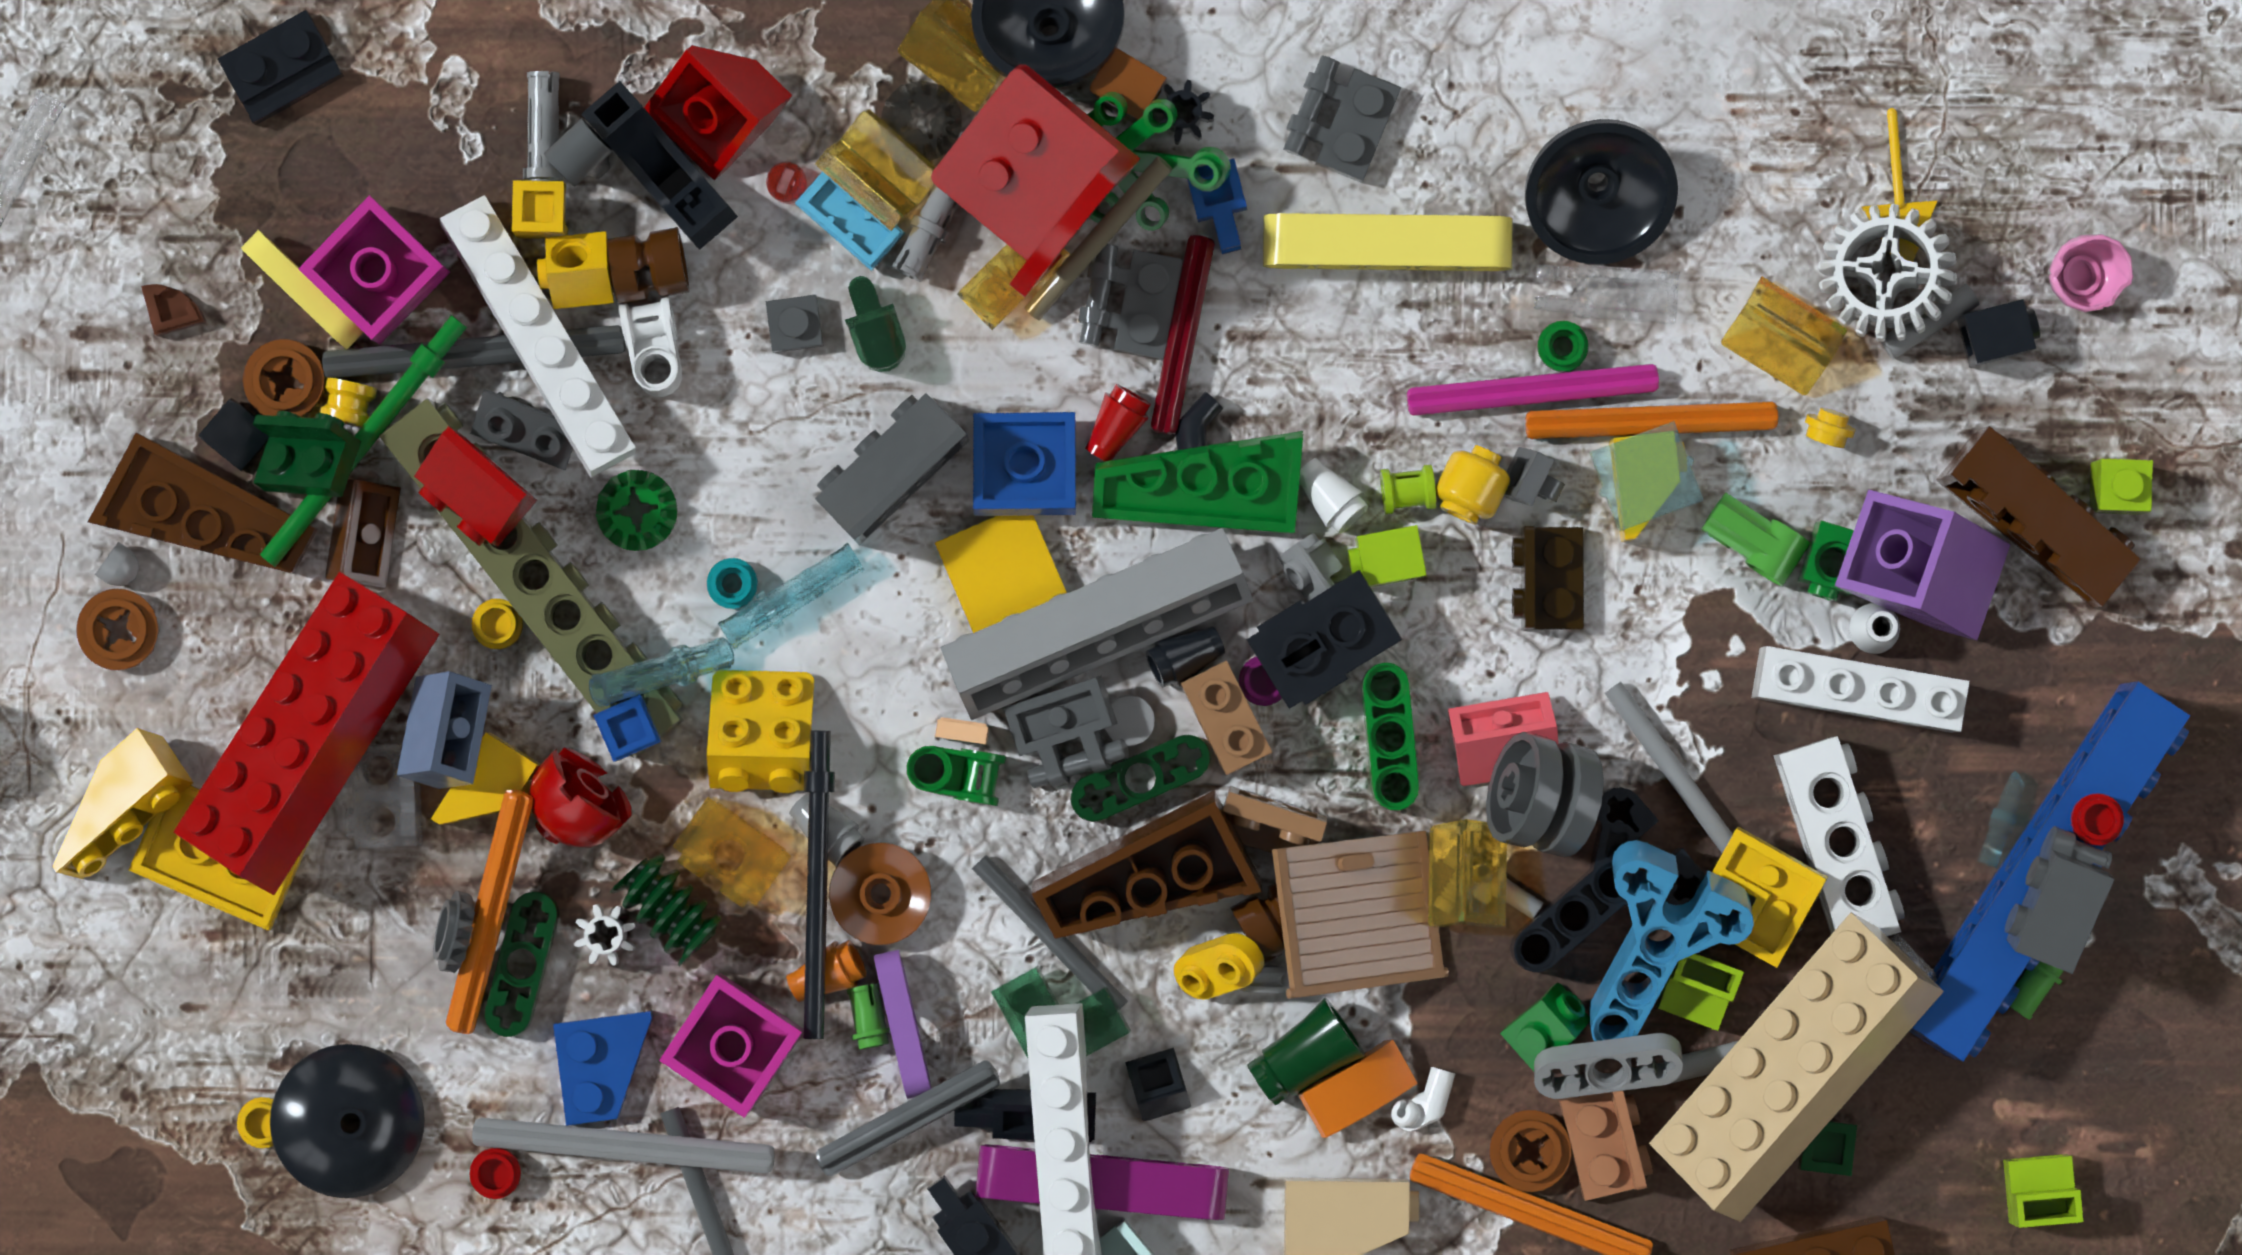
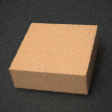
[935,717,990,745]

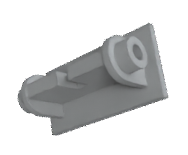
[1278,532,1347,601]

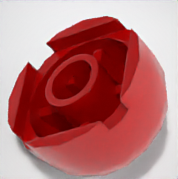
[529,747,632,848]

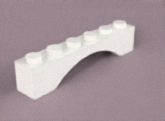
[1025,1003,1102,1255]

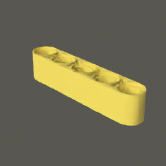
[1263,213,1513,271]

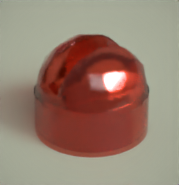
[766,162,808,204]

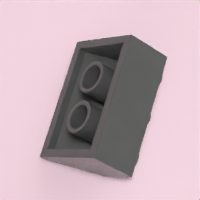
[815,393,970,546]

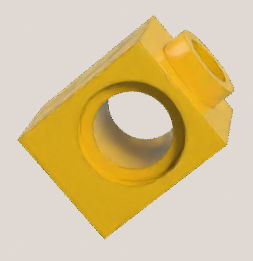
[537,231,614,309]

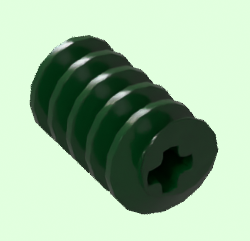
[610,854,722,967]

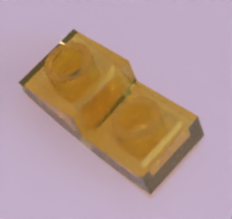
[957,245,1070,330]

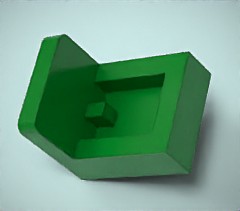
[1500,982,1590,1072]

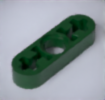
[1071,735,1210,821]
[485,891,559,1037]

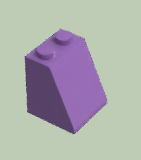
[1835,489,2011,641]

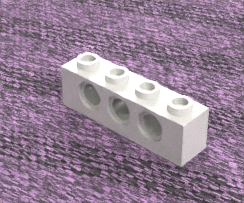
[1751,646,1969,733]
[1773,736,1905,936]

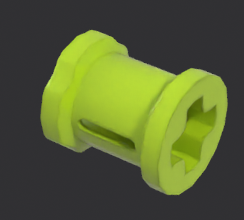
[1380,465,1436,515]

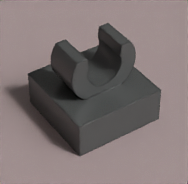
[1504,447,1565,506]

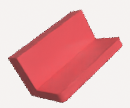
[1448,692,1559,786]

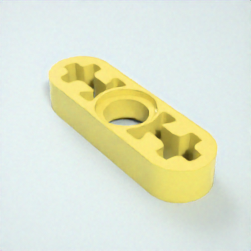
[241,229,364,350]

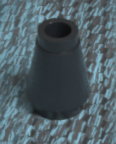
[1145,626,1225,688]

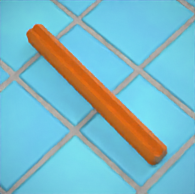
[1525,402,1778,439]
[446,789,533,1034]
[1409,1153,1653,1255]

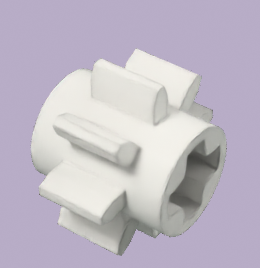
[574,904,637,966]

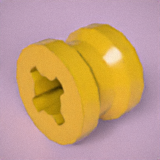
[320,377,377,427]

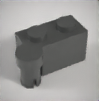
[2005,826,2115,974]

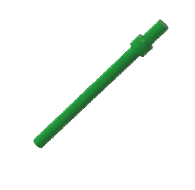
[259,315,467,567]

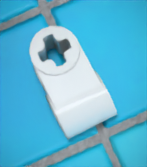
[619,295,682,397]

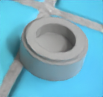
[1105,695,1155,746]

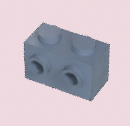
[397,671,492,789]

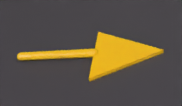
[1861,108,1938,262]

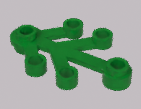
[1087,92,1231,231]

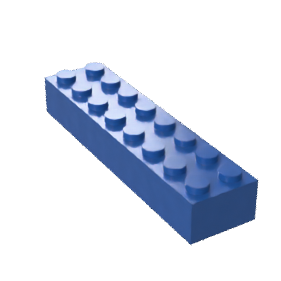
[1909,681,2190,1061]

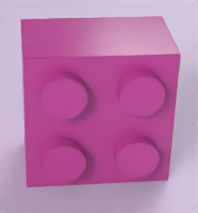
[298,195,450,345]
[659,973,804,1118]

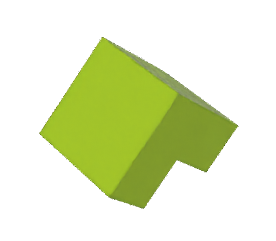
[1655,954,1744,1031]
[2003,1154,2083,1228]

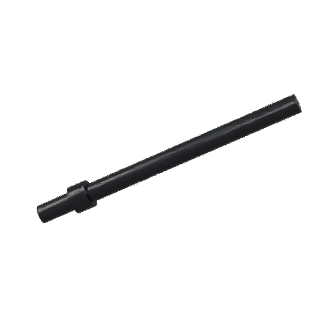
[803,730,835,1039]

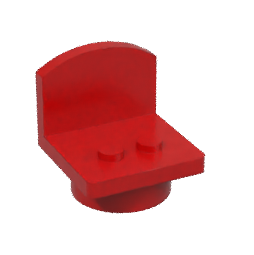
[931,64,1140,297]

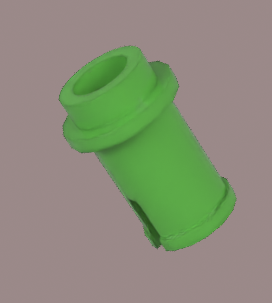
[2010,961,2063,1020]
[846,983,891,1050]

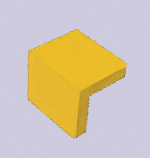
[512,180,568,239]

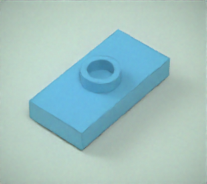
[795,165,905,272]

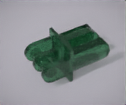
[845,276,906,372]

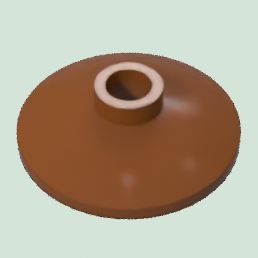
[829,843,931,945]

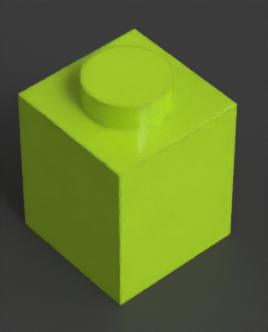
[2090,458,2153,515]
[1348,525,1426,587]

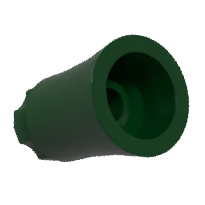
[1247,998,1366,1105]

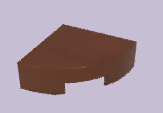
[141,284,206,336]

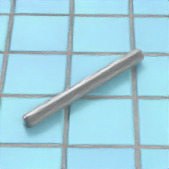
[472,1118,775,1174]

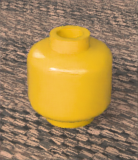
[1435,445,1510,525]

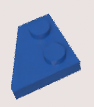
[553,1011,653,1126]

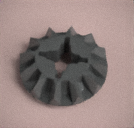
[433,891,475,973]

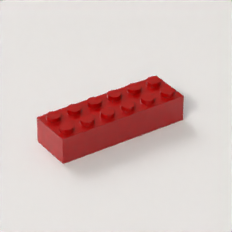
[173,572,440,895]

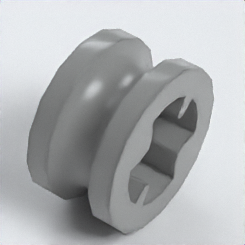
[1240,966,1286,993]

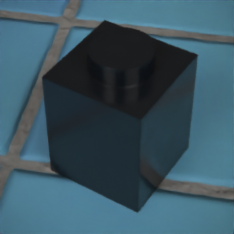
[1957,299,2040,368]

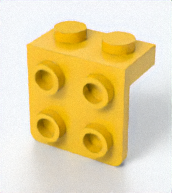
[707,670,814,793]

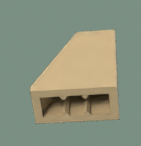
[1284,1178,1419,1255]

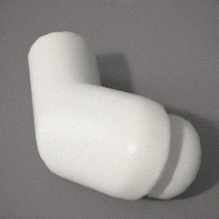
[1391,1067,1455,1131]

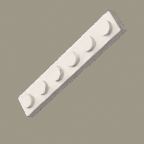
[440,195,636,478]

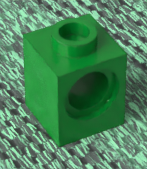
[1797,520,1854,602]

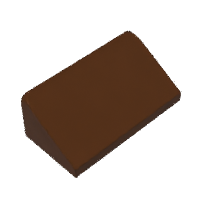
[325,479,401,588]

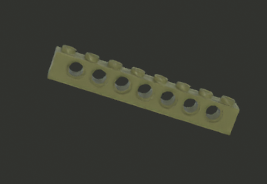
[379,398,684,758]

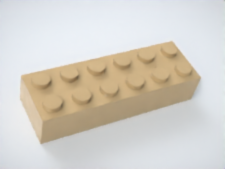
[1649,912,1944,1222]

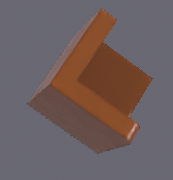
[1090,48,1167,123]

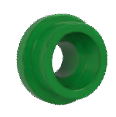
[1537,321,1589,372]

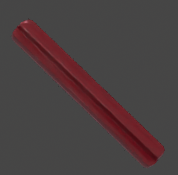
[1151,235,1215,435]

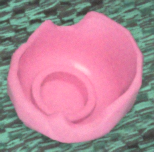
[2049,234,2133,312]

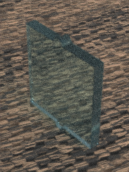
[1589,421,1704,532]

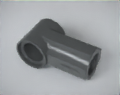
[544,118,613,187]

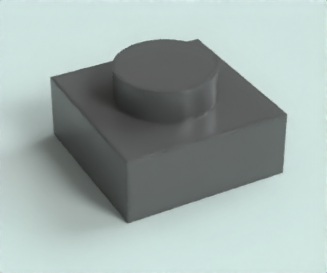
[765,294,824,353]

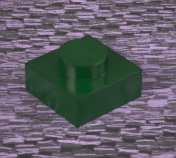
[1798,1121,1857,1176]

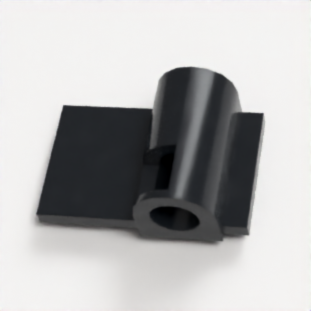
[1246,570,1403,709]

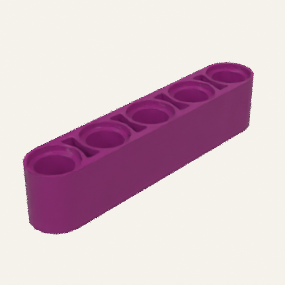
[975,1144,1229,1220]

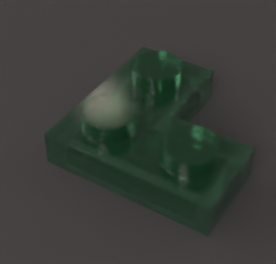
[991,965,1131,1058]

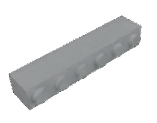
[940,528,1253,720]

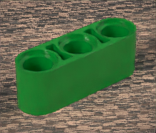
[1361,663,1419,811]

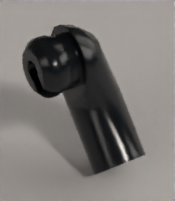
[1176,392,1223,450]

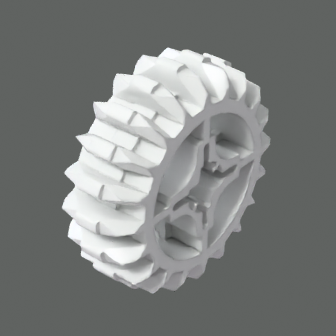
[1818,204,1957,342]

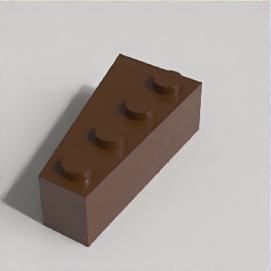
[1936,426,2141,609]
[1031,790,1262,939]

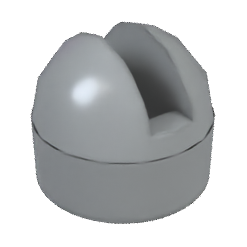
[95,542,139,586]

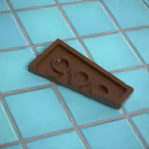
[88,433,318,574]

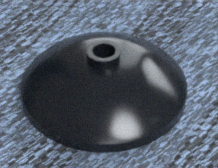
[971,0,1125,88]
[1525,119,1678,265]
[269,1044,425,1198]

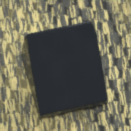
[198,398,269,471]
[1125,1048,1191,1121]

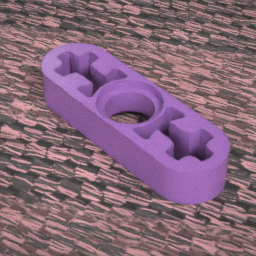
[874,949,932,1100]

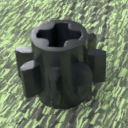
[1153,80,1214,145]

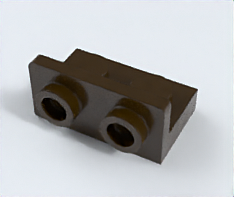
[1511,526,1584,630]

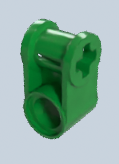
[906,746,1006,806]

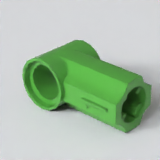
[1701,493,1810,587]

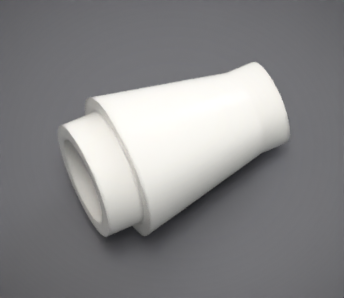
[1299,458,1369,534]
[1849,603,1900,654]

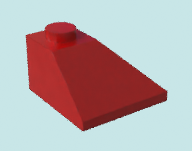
[644,45,793,181]

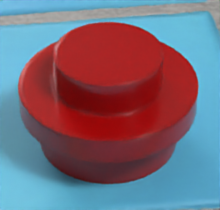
[2071,793,2124,845]
[469,1148,521,1199]

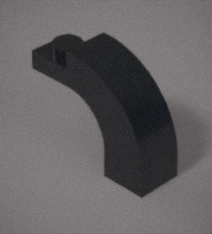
[582,81,738,250]

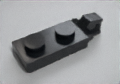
[954,1089,1096,1142]

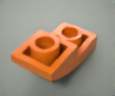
[1298,1040,1418,1138]

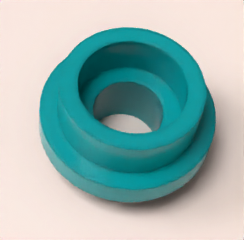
[707,558,758,609]

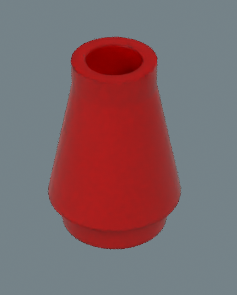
[1085,384,1151,461]

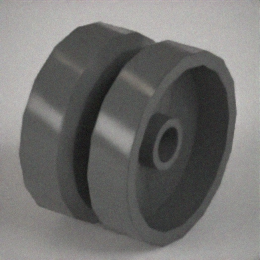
[1486,732,1604,858]

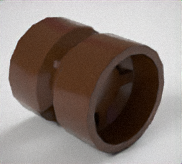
[607,227,690,304]
[1230,882,1285,965]

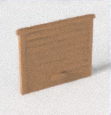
[1272,831,1449,999]

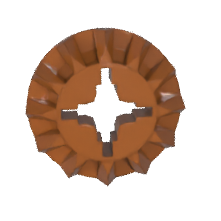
[243,339,325,416]
[76,589,160,671]
[1489,1110,1571,1192]

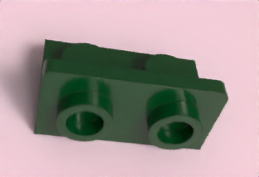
[253,411,361,497]

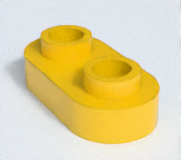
[1174,933,1264,1000]

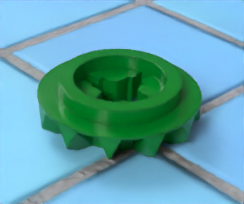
[595,469,678,551]

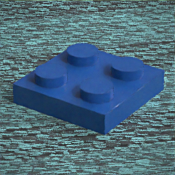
[973,412,1076,516]

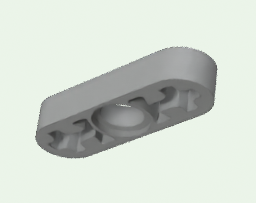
[1534,1033,1683,1099]

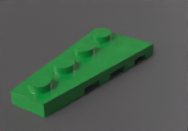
[1092,431,1303,533]

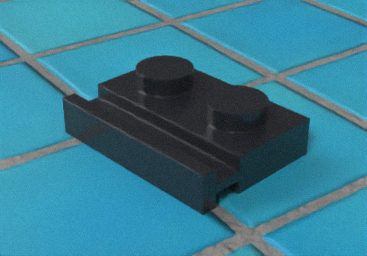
[217,10,344,125]

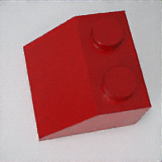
[414,426,538,546]

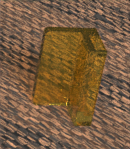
[898,0,1003,112]
[815,109,936,231]
[1721,276,1848,395]
[1428,819,1507,928]

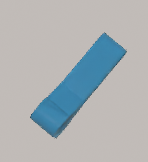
[1589,840,1754,1041]

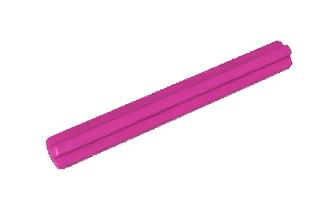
[1407,364,1659,416]

